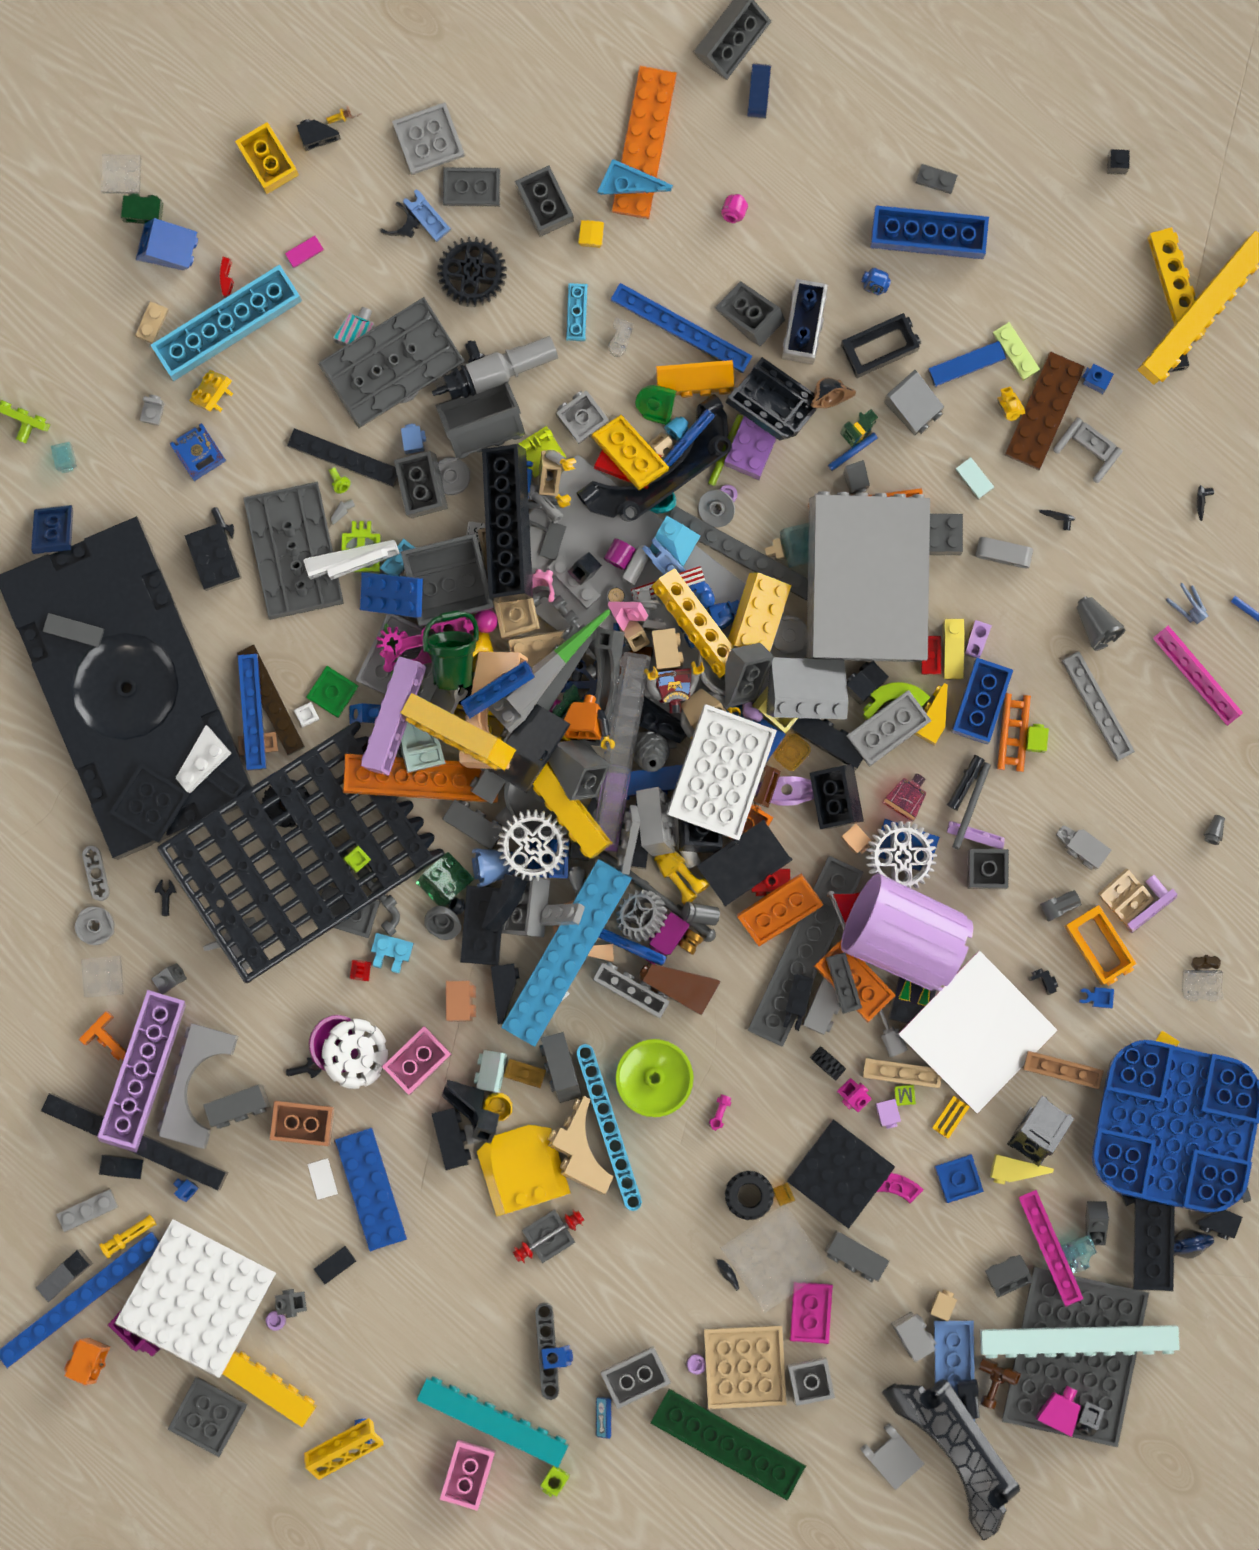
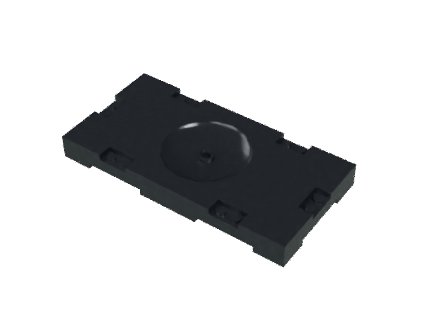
[0,516,259,860]

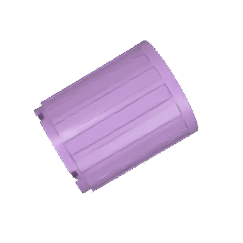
[841,873,973,991]

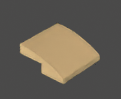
[1098,869,1154,924]

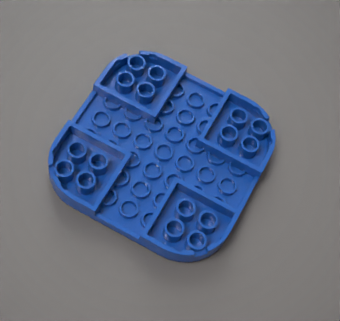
[1092,1040,1259,1213]

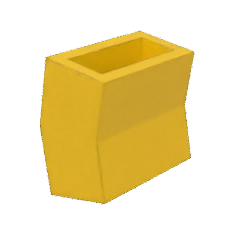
[579,220,604,248]

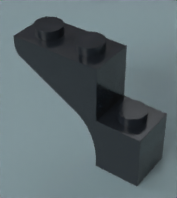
[442,1080,499,1144]

